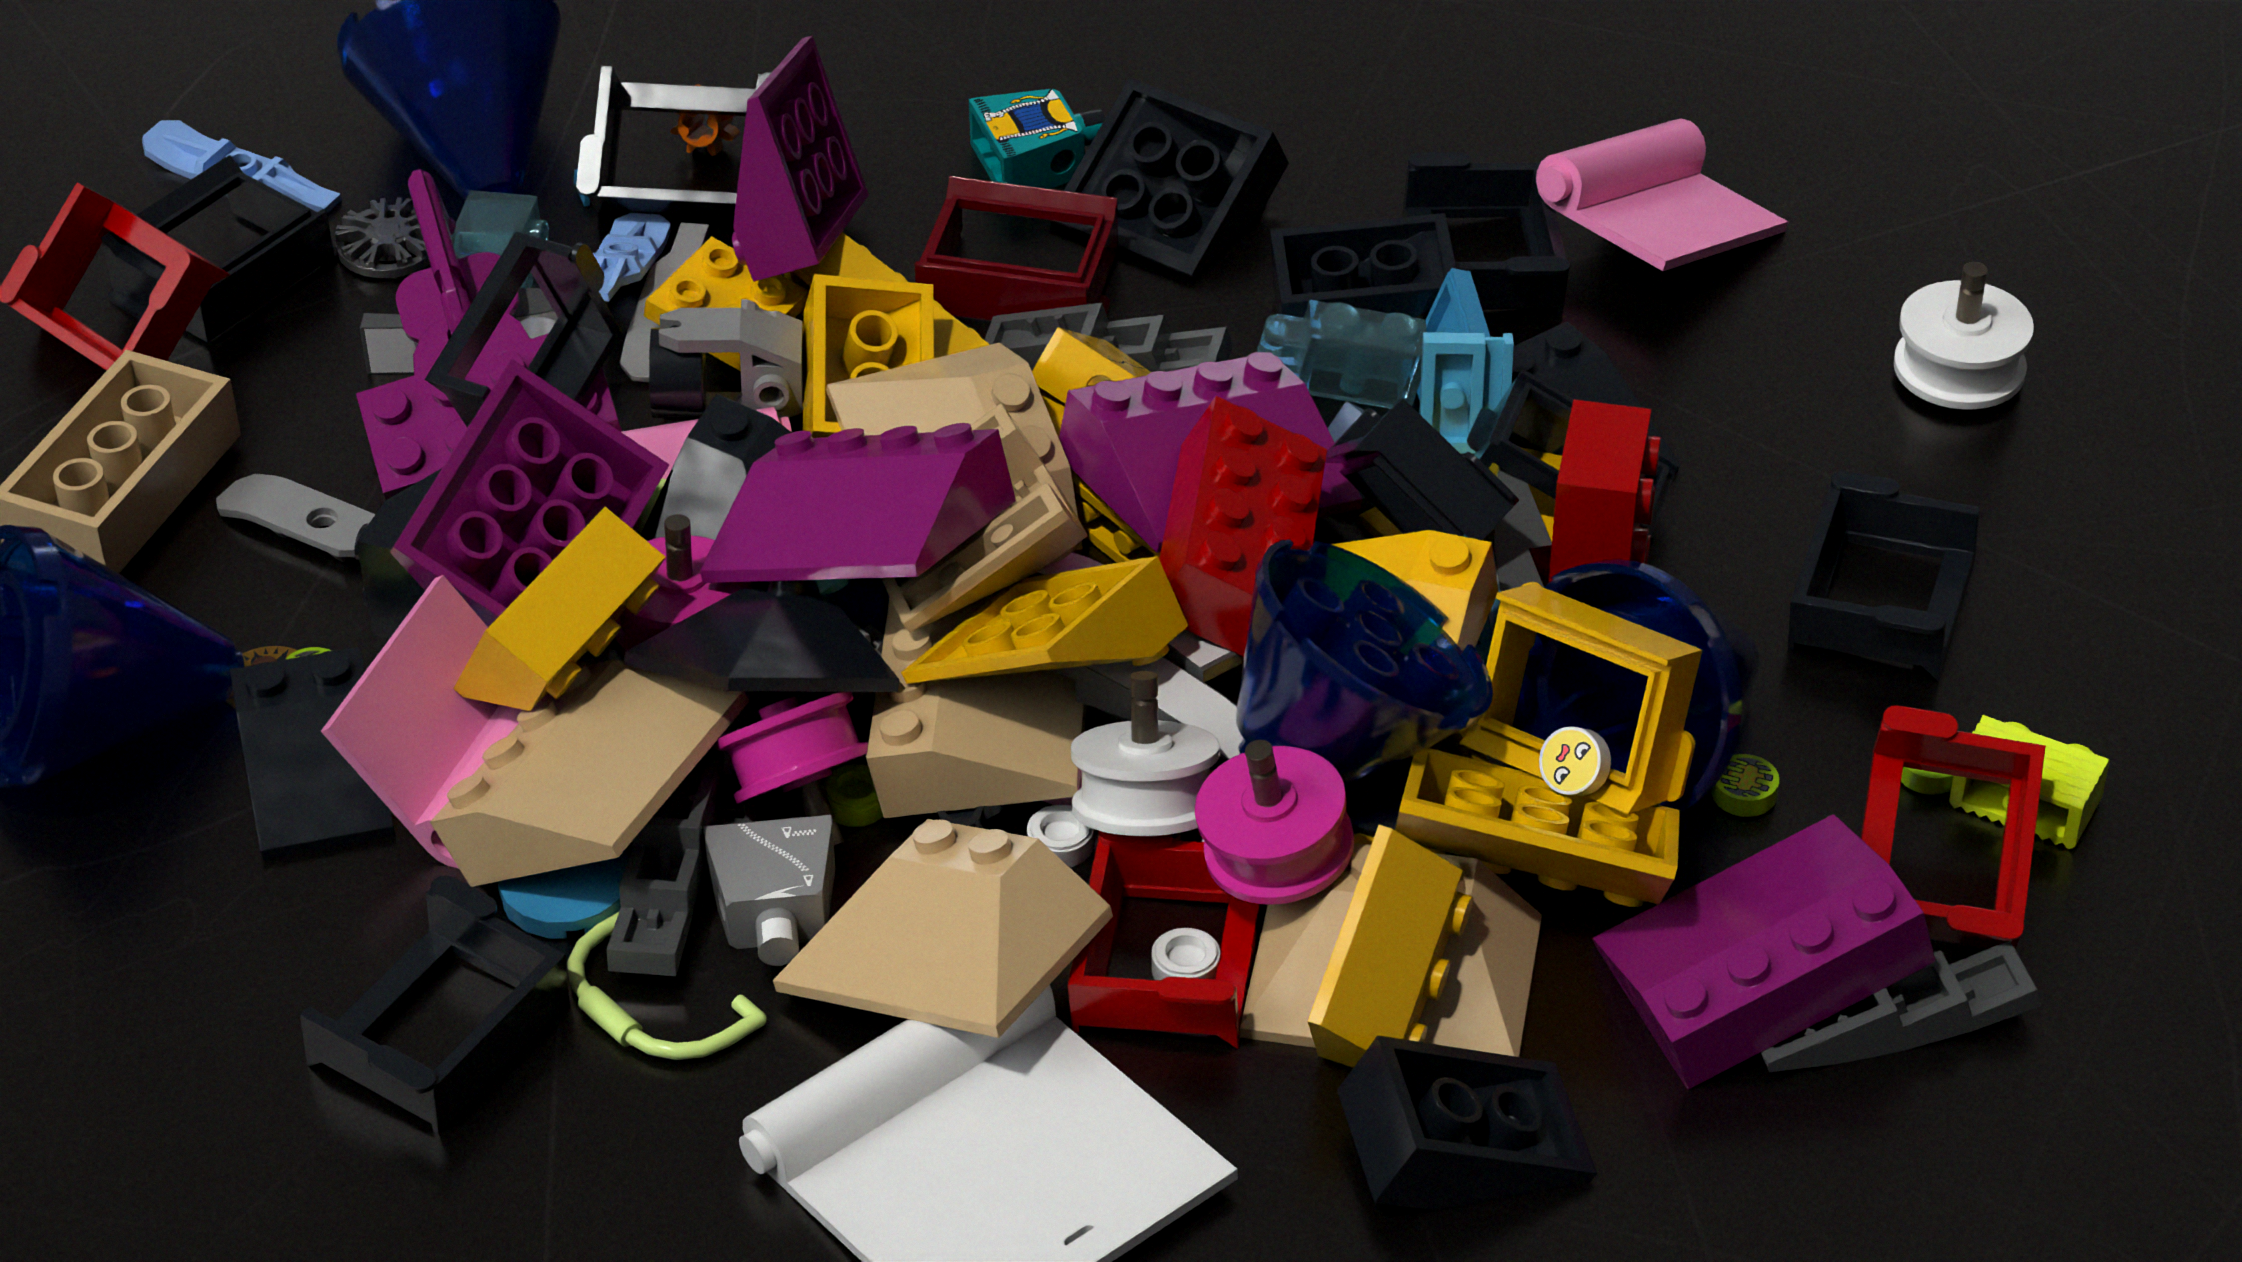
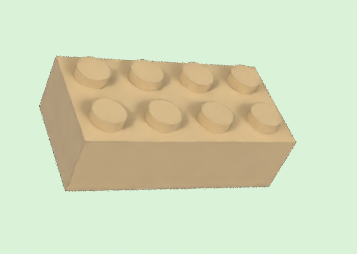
[0,350,241,584]

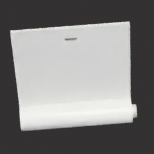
[739,985,1238,1262]

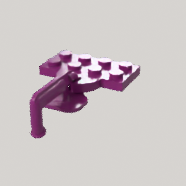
[356,169,622,500]

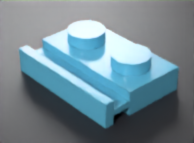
[1419,332,1514,454]

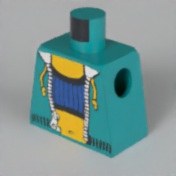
[969,89,1105,189]

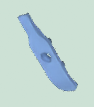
[142,120,342,213]
[593,213,671,301]

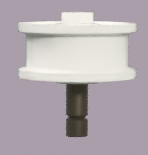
[1894,262,2034,410]
[1071,671,1220,836]

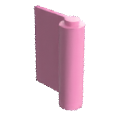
[1536,118,1788,271]
[321,575,522,869]

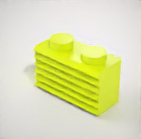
[1949,715,2110,849]

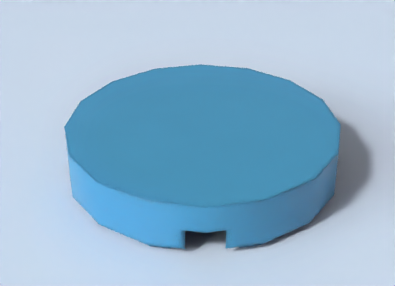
[498,850,629,939]

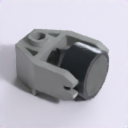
[649,299,803,424]

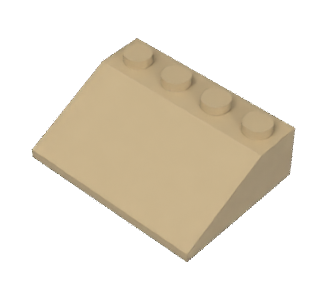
[866,594,1087,818]
[430,659,750,887]

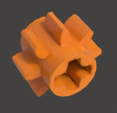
[670,84,740,156]

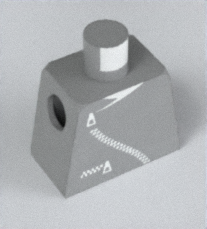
[703,815,836,966]

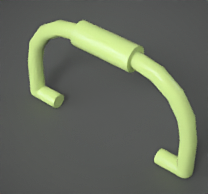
[567,912,767,1060]

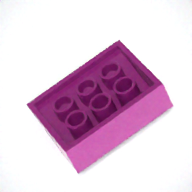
[732,35,869,282]
[1059,352,1363,553]
[390,359,669,627]
[700,423,1016,583]
[1593,814,1936,1090]

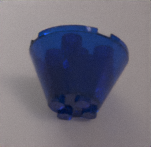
[1236,539,1493,789]

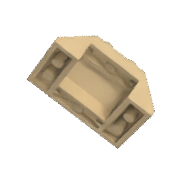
[826,343,1083,555]
[881,403,1088,633]
[773,819,1113,1038]
[1240,843,1542,1057]

